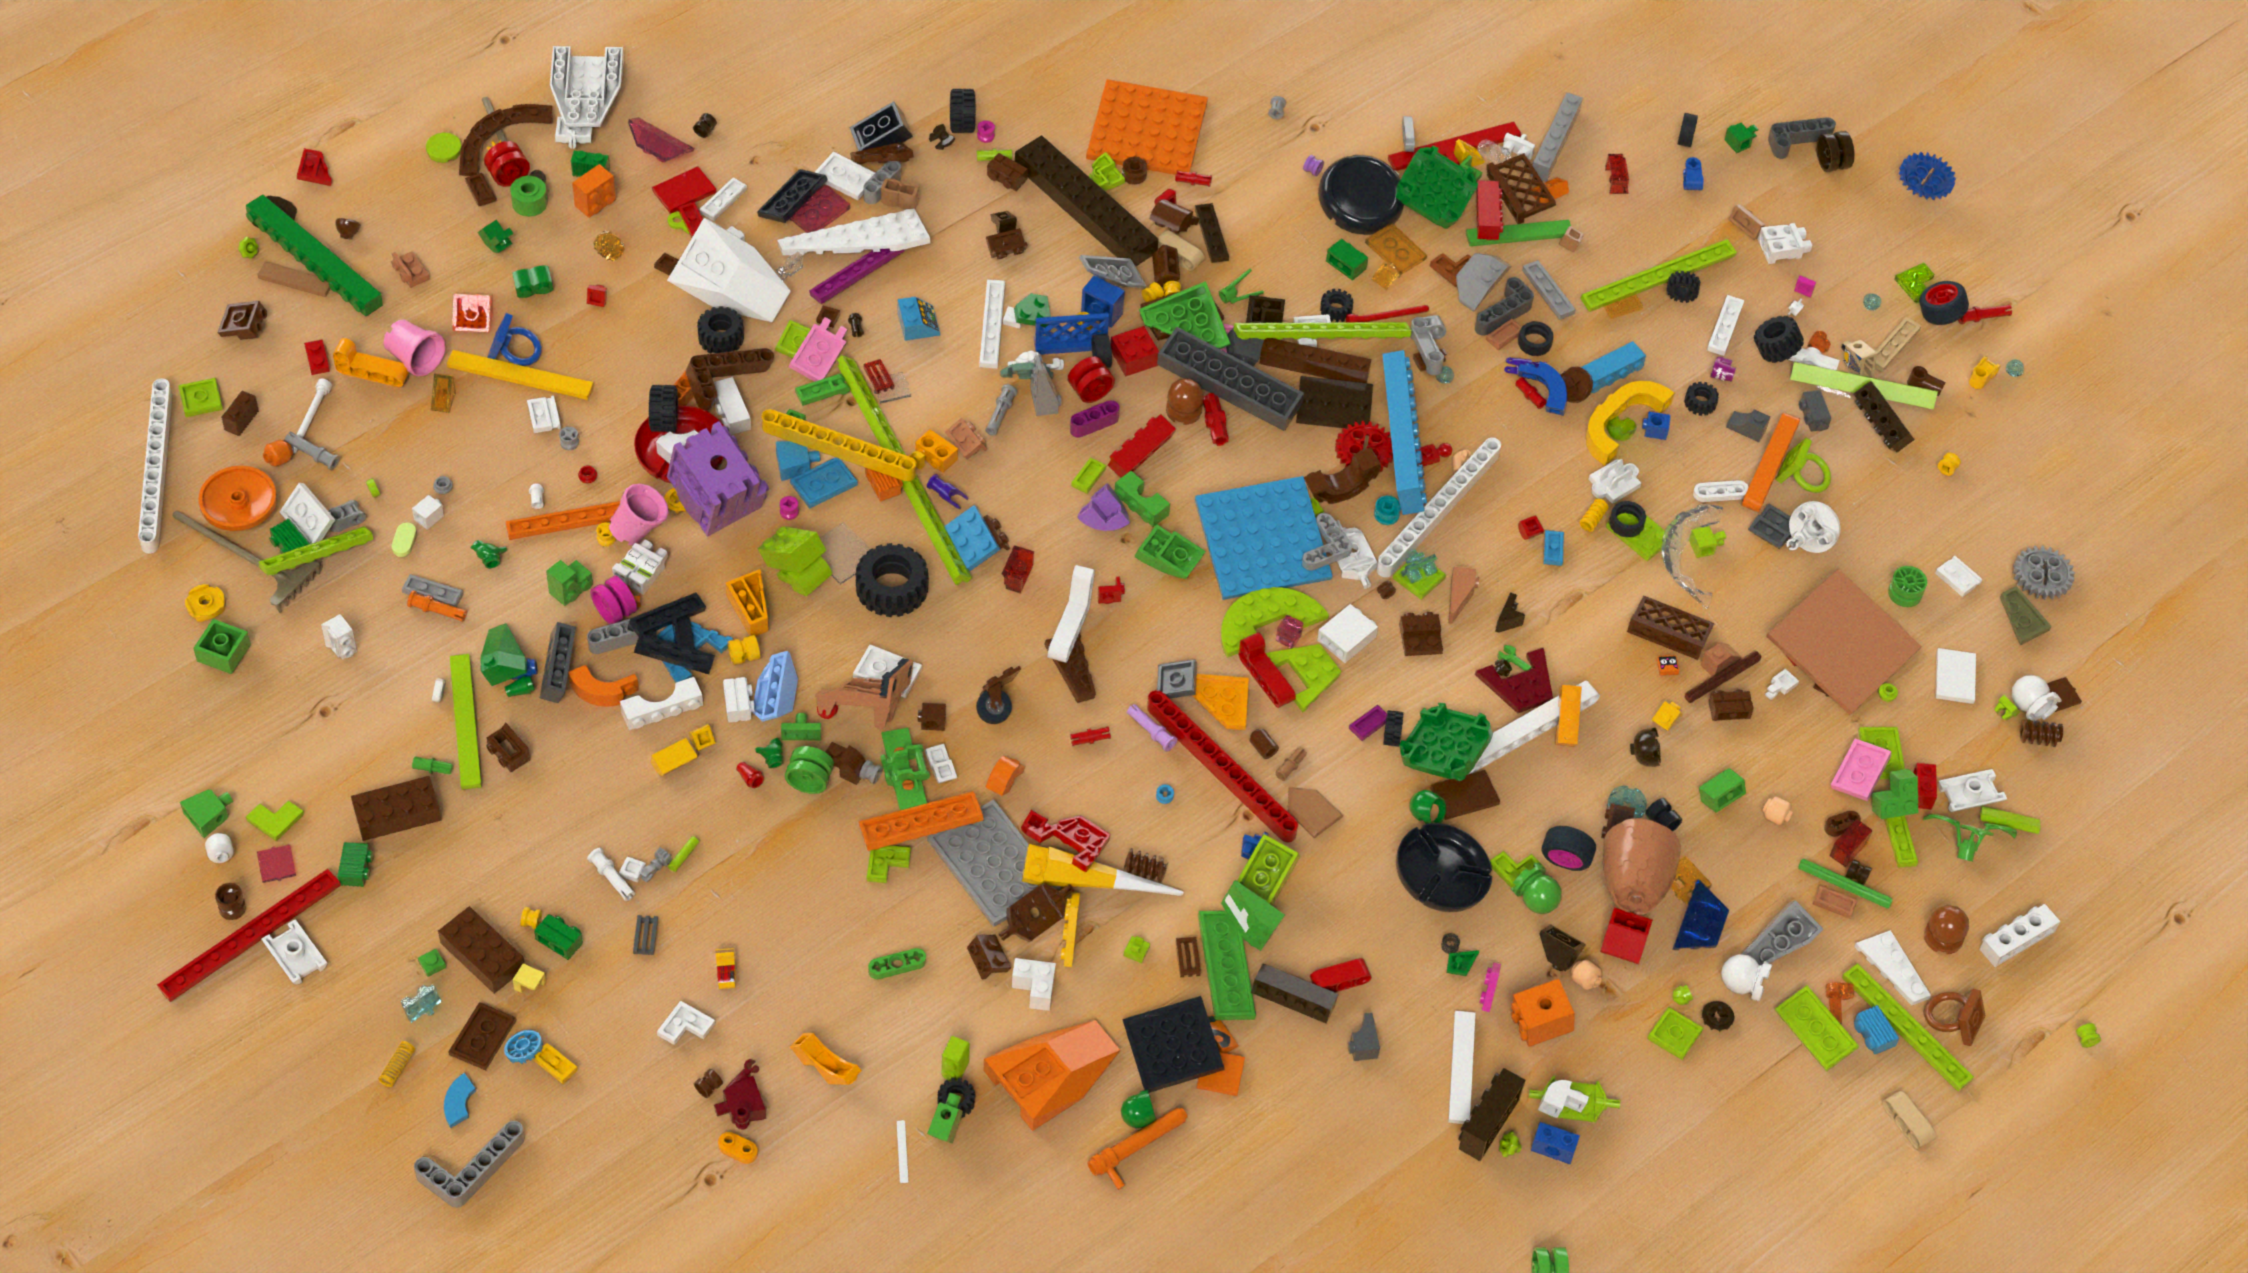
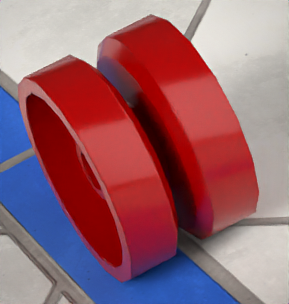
[484,141,530,187]
[1067,356,1115,403]

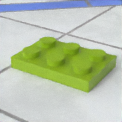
[1606,513,1673,561]

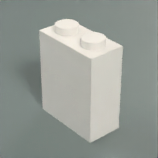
[1317,604,1378,663]

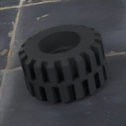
[950,89,976,133]
[697,306,744,354]
[1754,316,1804,363]
[649,385,678,432]

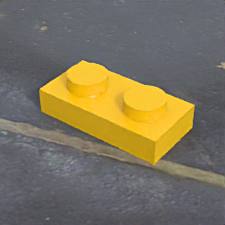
[533,1043,578,1084]

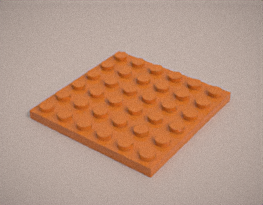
[1086,79,1208,175]

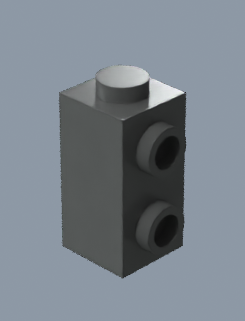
[1799,390,1831,432]

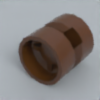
[215,883,246,920]

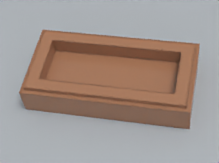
[1486,318,1522,351]
[1813,885,1858,919]

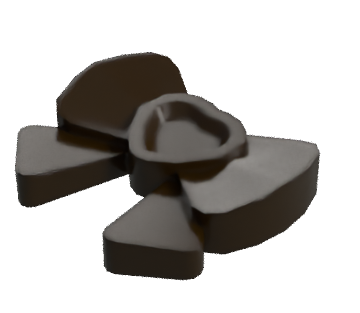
[929,124,955,150]

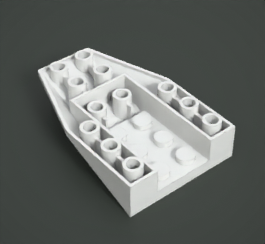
[550,46,624,127]
[667,218,791,322]

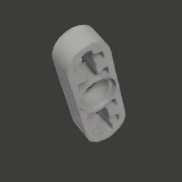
[1402,116,1415,152]

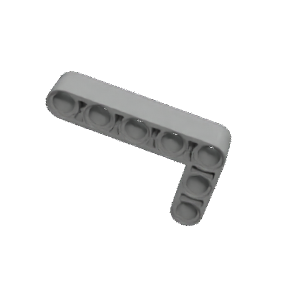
[414,1121,525,1208]

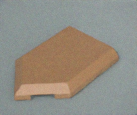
[1288,788,1343,838]

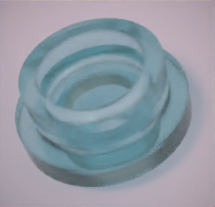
[1863,294,1882,310]
[2006,359,2024,377]
[1436,366,1454,384]

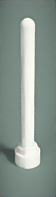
[291,379,332,454]

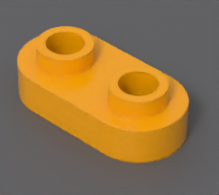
[718,1132,758,1164]

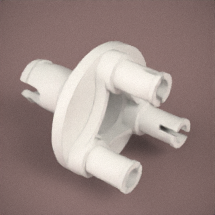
[1786,501,1841,553]

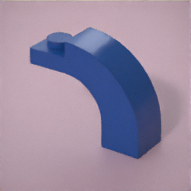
[1518,362,1567,416]

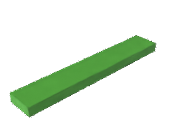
[1466,220,1571,247]

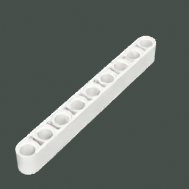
[1467,681,1600,775]

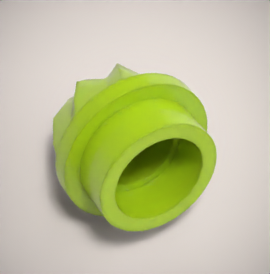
[1673,985,1693,1005]

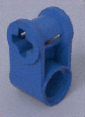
[1683,157,1704,190]

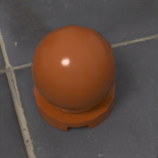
[1166,378,1204,425]
[1924,905,1969,954]

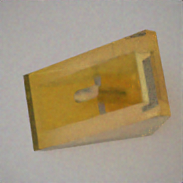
[431,373,456,413]

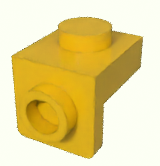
[1652,701,1683,731]

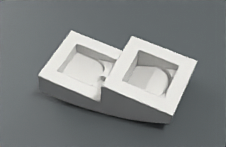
[925,744,957,784]

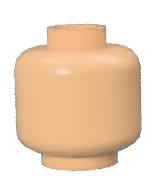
[1762,796,1793,825]
[1571,960,1602,990]

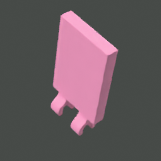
[789,317,847,382]

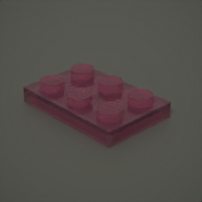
[790,185,850,233]

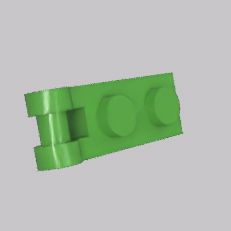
[795,374,850,406]

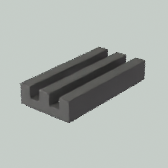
[633,915,658,955]

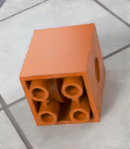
[1511,979,1575,1047]

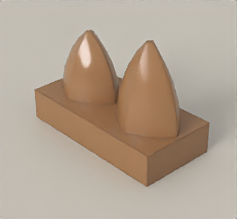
[1729,204,1765,240]

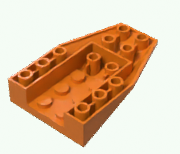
[983,1020,1120,1131]

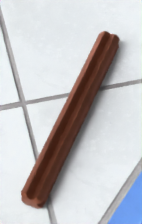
[1684,651,1761,703]

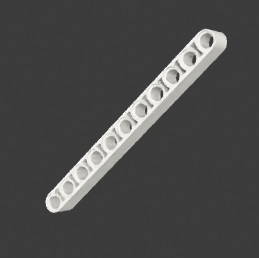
[138,378,172,554]
[1377,438,1501,578]

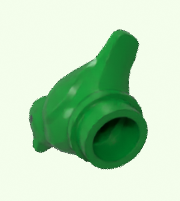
[470,540,507,569]
[755,738,784,768]

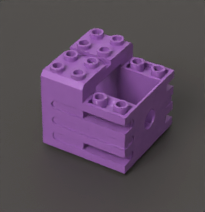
[667,422,769,537]

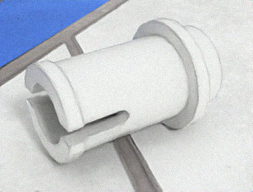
[529,484,544,509]

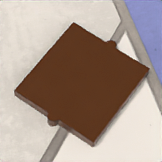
[2047,677,2082,712]

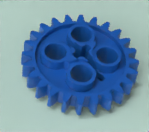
[1899,152,1956,200]

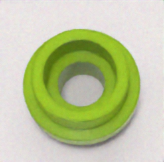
[1878,683,1898,702]

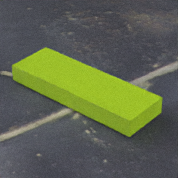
[1980,806,2041,834]
[1884,815,1918,868]

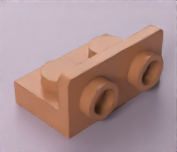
[391,251,430,288]
[945,418,987,460]

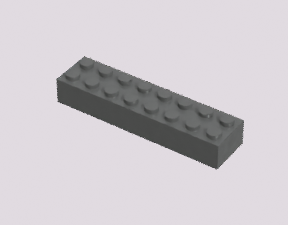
[1157,327,1304,431]

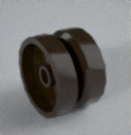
[1816,131,1855,172]

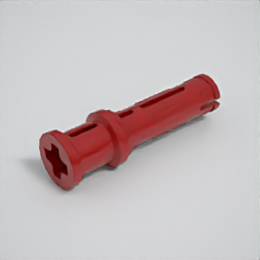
[1958,304,2012,324]

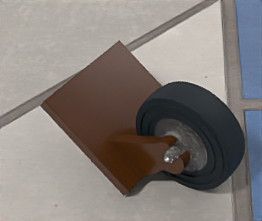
[976,666,1021,724]

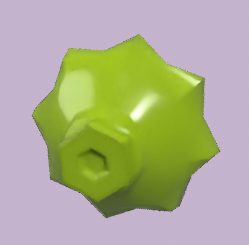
[238,236,259,259]
[1498,1132,1522,1157]

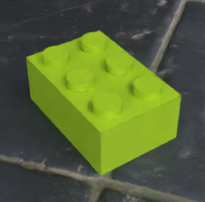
[757,526,827,573]
[1237,834,1300,906]

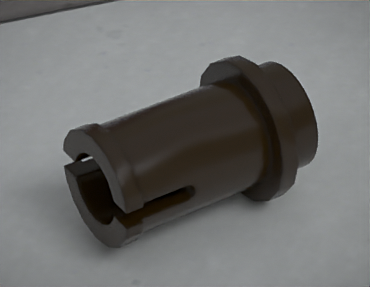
[848,313,864,337]

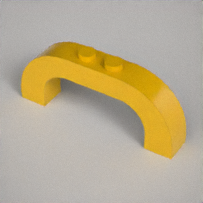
[1585,381,1675,466]

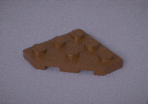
[850,142,914,164]

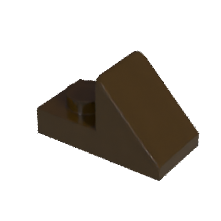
[990,211,1017,234]
[1495,592,1525,633]

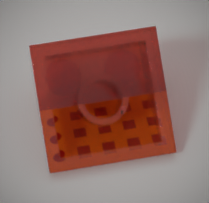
[453,292,493,332]

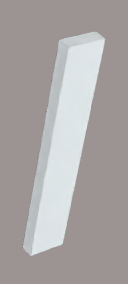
[979,280,1005,369]
[1448,1010,1475,1124]

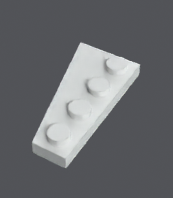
[1854,930,1931,1006]

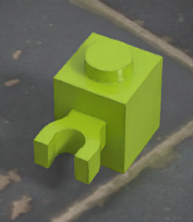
[1689,526,1726,558]

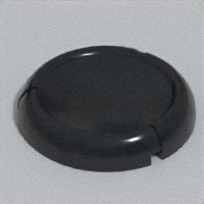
[1318,155,1404,235]
[1396,823,1492,912]

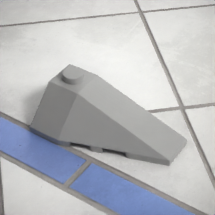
[1079,255,1146,288]
[1030,355,1061,416]
[1741,900,1823,966]

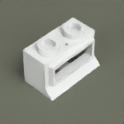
[321,614,357,660]

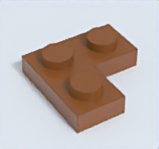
[1430,253,1471,287]

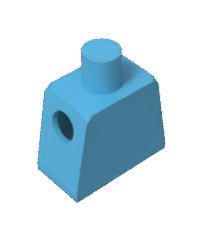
[776,441,820,481]

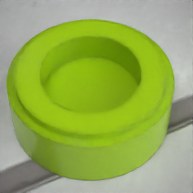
[366,478,380,498]

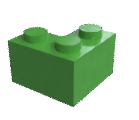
[546,560,593,606]
[1872,769,1918,819]

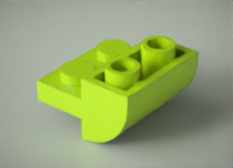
[777,556,832,597]

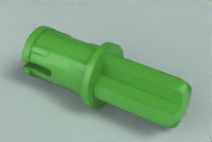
[412,756,453,775]

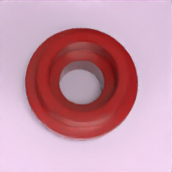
[578,465,597,483]

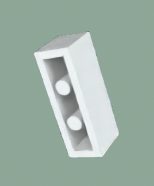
[714,377,751,435]

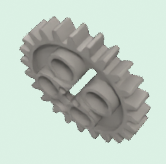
[2012,546,2075,600]

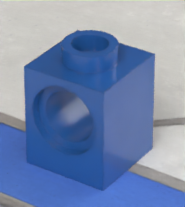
[1642,411,1671,440]

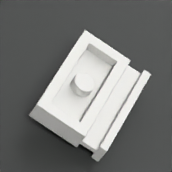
[527,396,561,433]
[1935,556,1982,597]

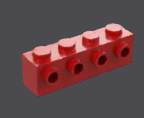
[1476,180,1503,240]
[1107,414,1176,478]

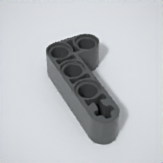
[1768,117,1836,159]
[1474,277,1534,336]

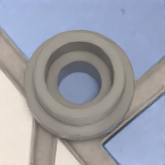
[433,476,453,494]

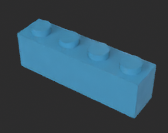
[1581,341,1646,394]

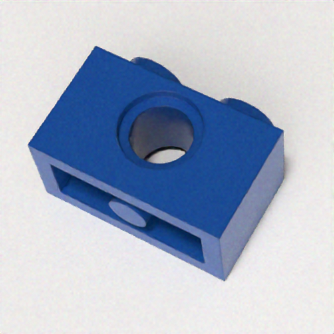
[1531,1122,1580,1164]

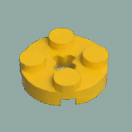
[185,584,225,622]

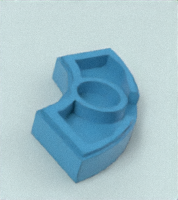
[444,1073,476,1128]

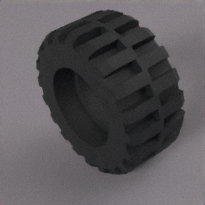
[856,543,929,617]

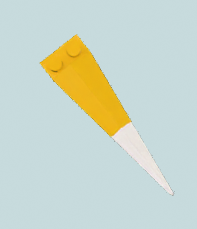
[1022,844,1184,896]

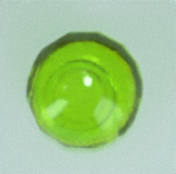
[1607,416,1637,441]

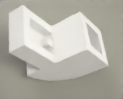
[1538,1080,1589,1118]

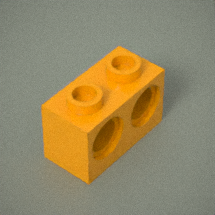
[915,429,958,473]

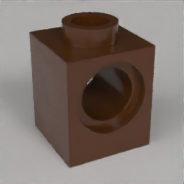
[918,703,946,731]

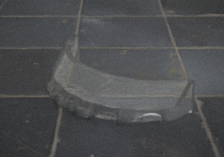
[1661,504,1723,609]

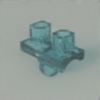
[1401,550,1438,583]
[401,984,442,1023]

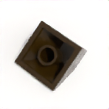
[1539,925,1586,971]

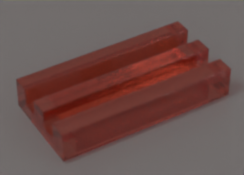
[864,359,894,394]

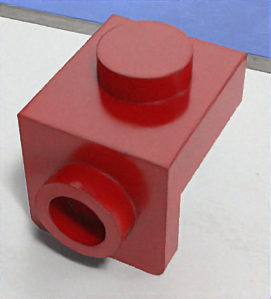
[1097,576,1125,604]

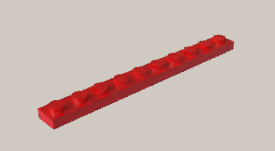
[157,869,341,1002]

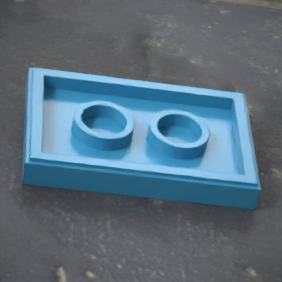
[790,457,858,509]

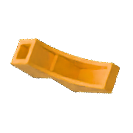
[790,1033,862,1085]

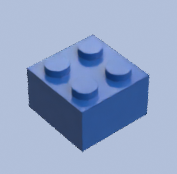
[1081,275,1125,328]

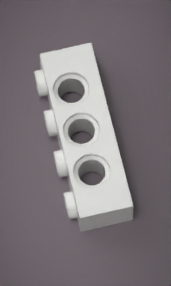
[1979,904,2060,967]

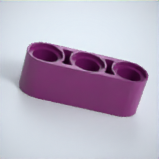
[1070,400,1120,438]

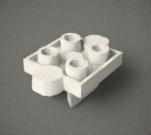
[1588,459,1641,504]

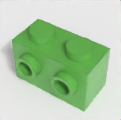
[1699,768,1746,813]

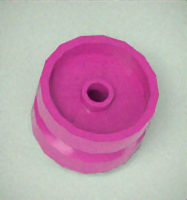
[590,576,637,624]

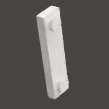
[1707,295,1744,356]

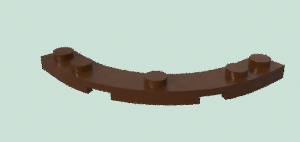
[459,104,552,176]

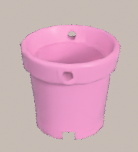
[384,319,446,377]
[609,484,669,545]

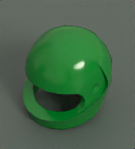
[1409,790,1446,824]
[1121,1090,1156,1128]

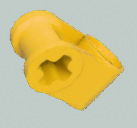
[1969,356,2001,389]

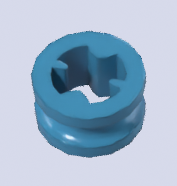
[1156,784,1174,804]

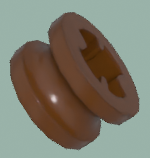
[1377,581,1396,599]

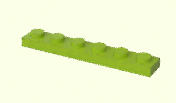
[259,526,373,575]

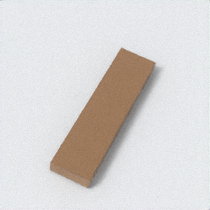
[257,262,330,297]

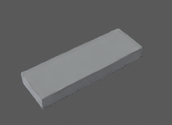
[402,574,464,607]

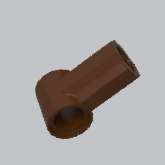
[1907,366,1946,396]

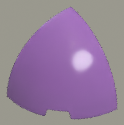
[1077,483,1130,531]

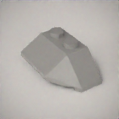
[1456,253,1511,312]

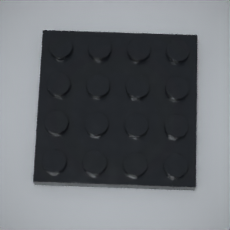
[1122,996,1225,1093]

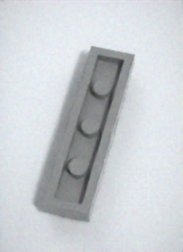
[1522,260,1576,320]

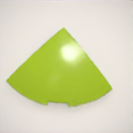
[1089,152,1126,191]

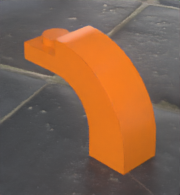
[568,665,639,707]

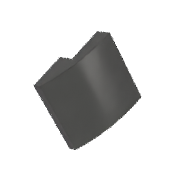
[1748,504,1791,549]

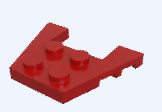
[1027,815,1111,873]

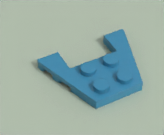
[657,621,733,683]

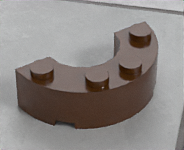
[1304,447,1381,504]

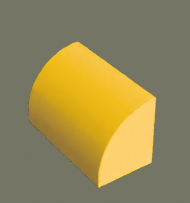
[651,738,698,776]

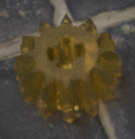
[593,231,625,261]

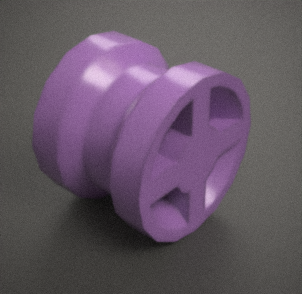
[1303,155,1324,176]

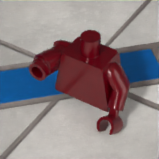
[714,1059,766,1130]

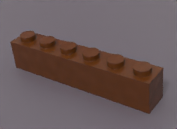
[1259,338,1372,383]

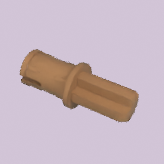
[1275,747,1307,781]

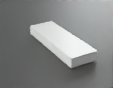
[700,178,747,221]

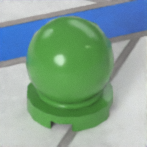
[1511,863,1562,914]

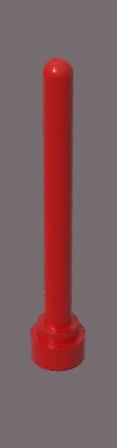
[1346,305,1429,323]

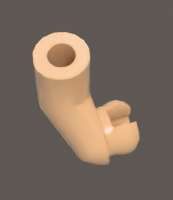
[1452,449,1471,473]

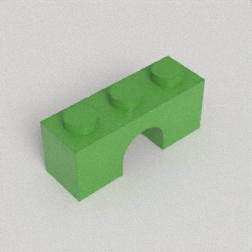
[1114,471,1170,527]

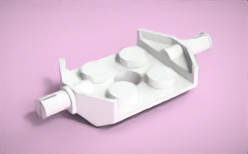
[1326,520,1377,589]

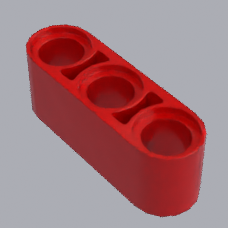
[1310,958,1372,993]

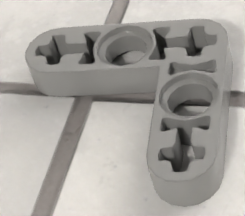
[1302,513,1352,570]

